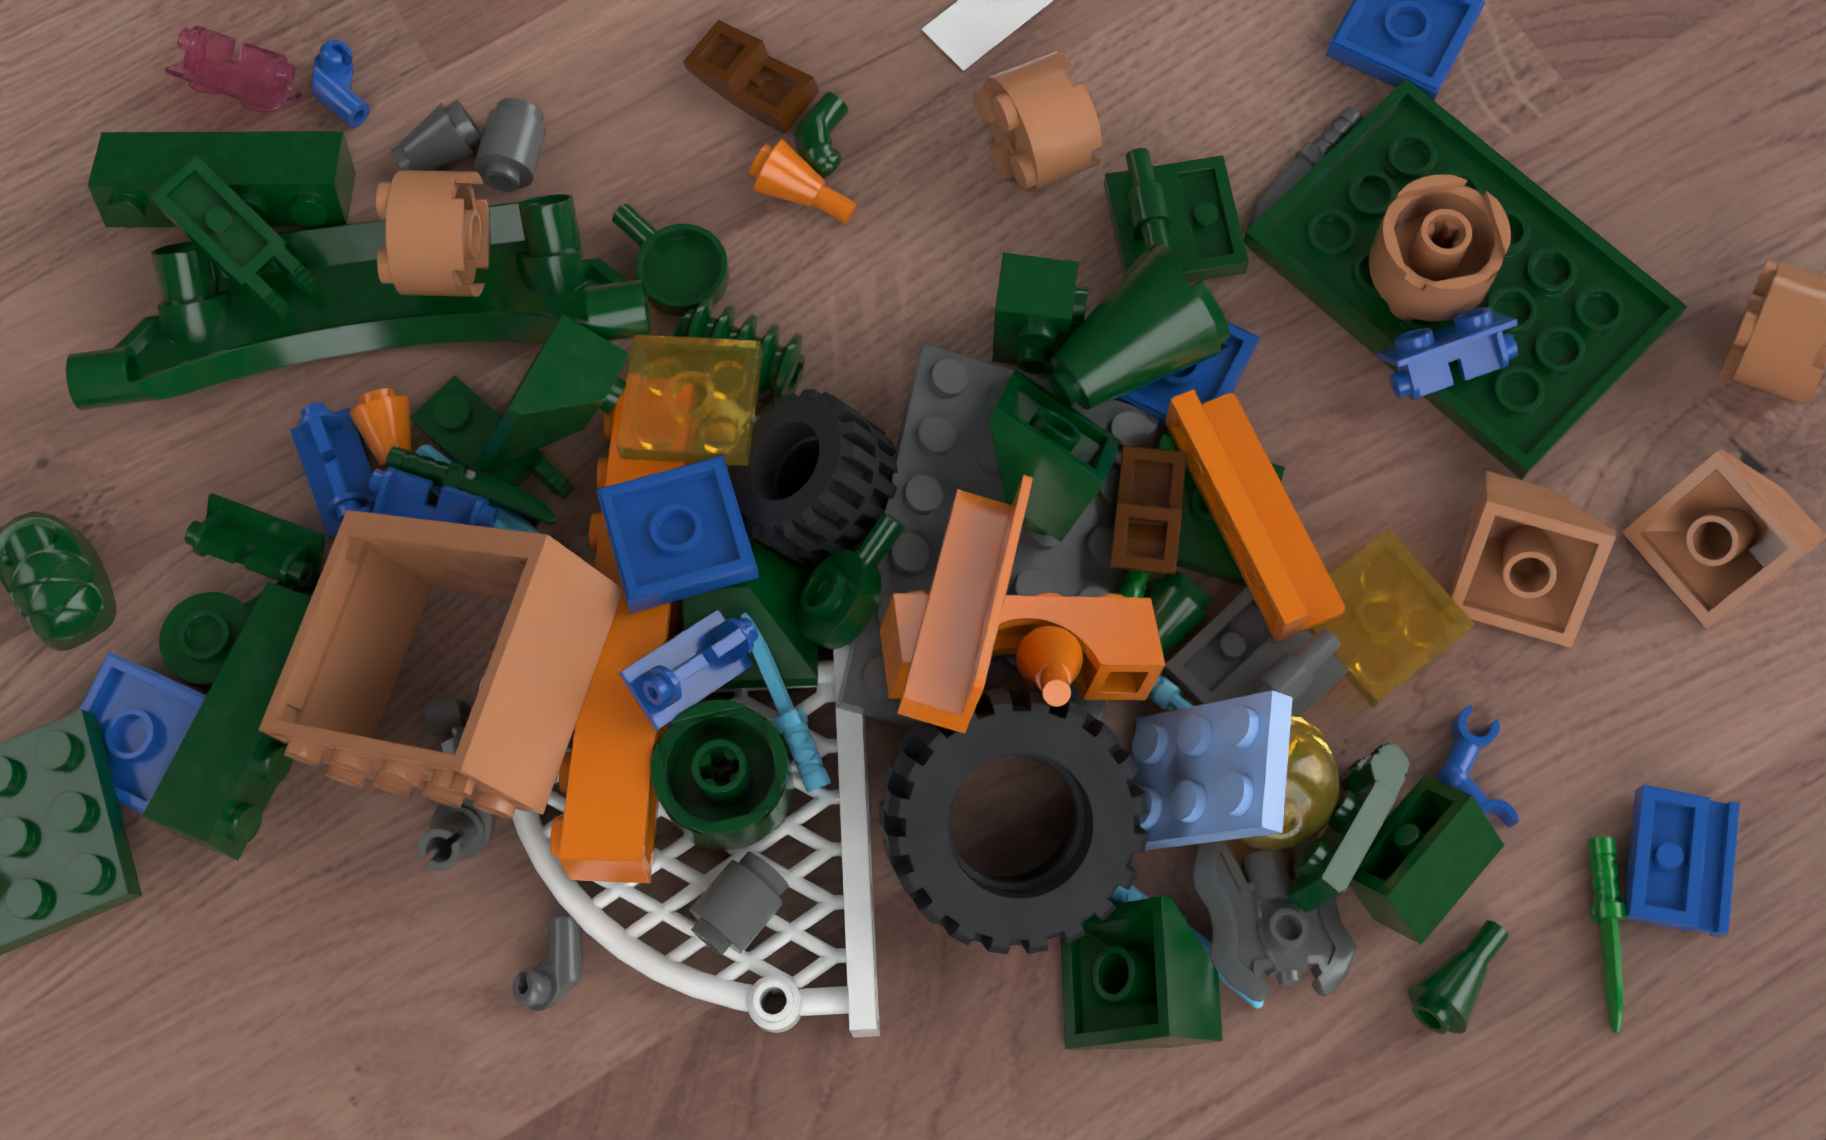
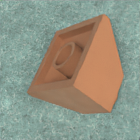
[1622,449,1826,629]
[1446,471,1616,648]

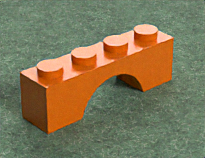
[880,590,1165,700]

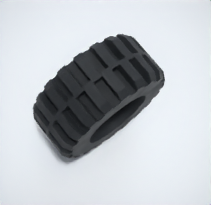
[879,684,1148,954]

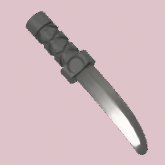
[1248,106,1363,229]

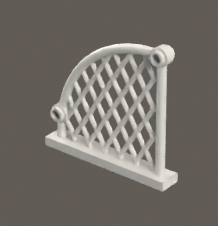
[479,642,880,1038]

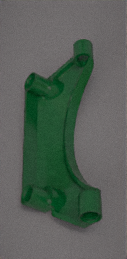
[66,194,651,410]

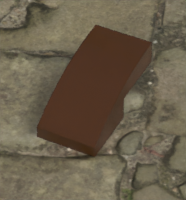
[683,20,819,134]
[1110,446,1187,576]

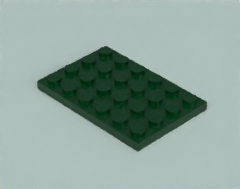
[1244,78,1687,480]

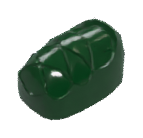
[0,511,116,651]

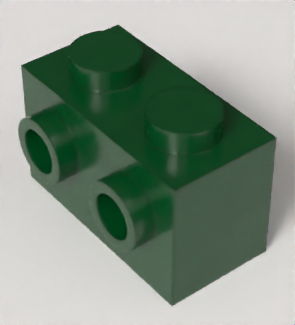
[992,253,1088,374]
[1349,775,1504,945]

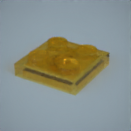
[617,335,763,466]
[1308,529,1475,708]

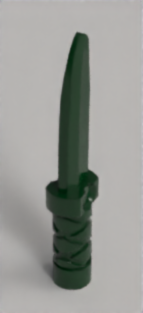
[385,446,557,525]

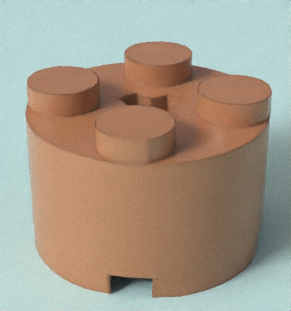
[973,51,1102,193]
[376,170,490,297]
[1369,175,1511,322]
[1719,259,1826,404]

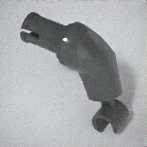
[418,695,497,871]

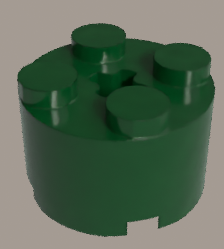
[651,700,794,850]

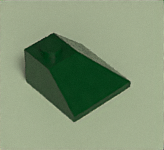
[473,314,629,473]
[988,369,1121,542]
[683,539,818,689]
[1060,896,1223,1050]

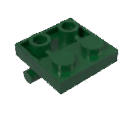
[1104,148,1249,282]

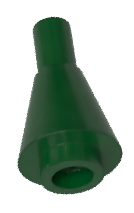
[1408,920,1508,1034]

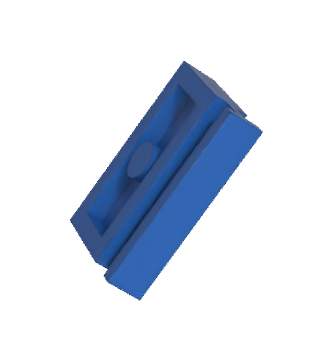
[1624,785,1740,938]

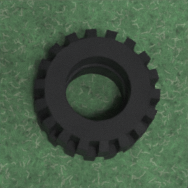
[727,389,898,566]

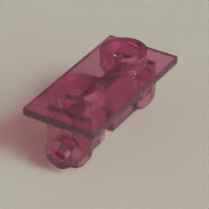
[165,25,302,113]

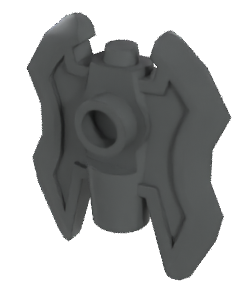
[1193,819,1356,1002]

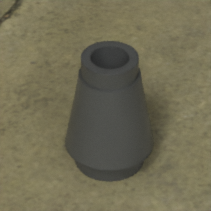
[391,100,482,171]

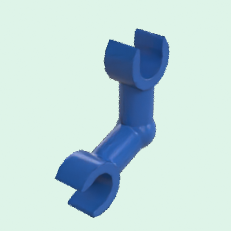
[1437,705,1519,828]

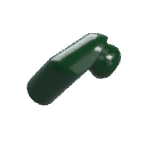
[795,92,848,178]

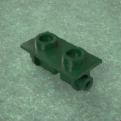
[185,493,326,591]

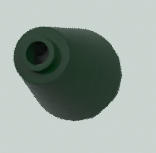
[1048,244,1230,410]

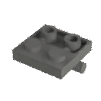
[1163,587,1349,729]

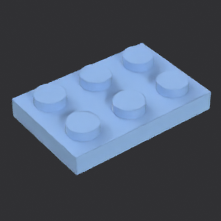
[1132,690,1292,851]

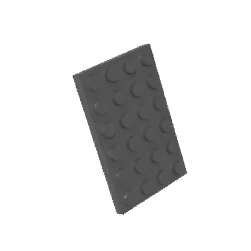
[836,343,1159,765]

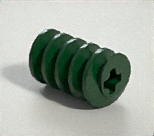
[667,296,805,406]

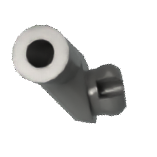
[512,916,583,1011]

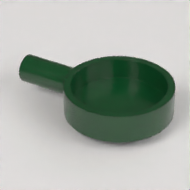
[612,204,729,317]
[796,512,905,650]
[159,581,296,691]

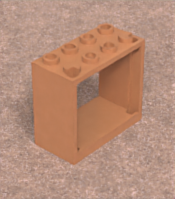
[259,510,624,819]

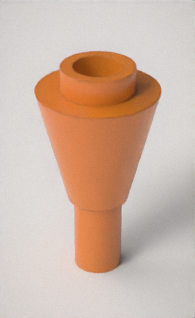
[749,139,858,225]
[349,388,411,471]
[1016,626,1083,707]

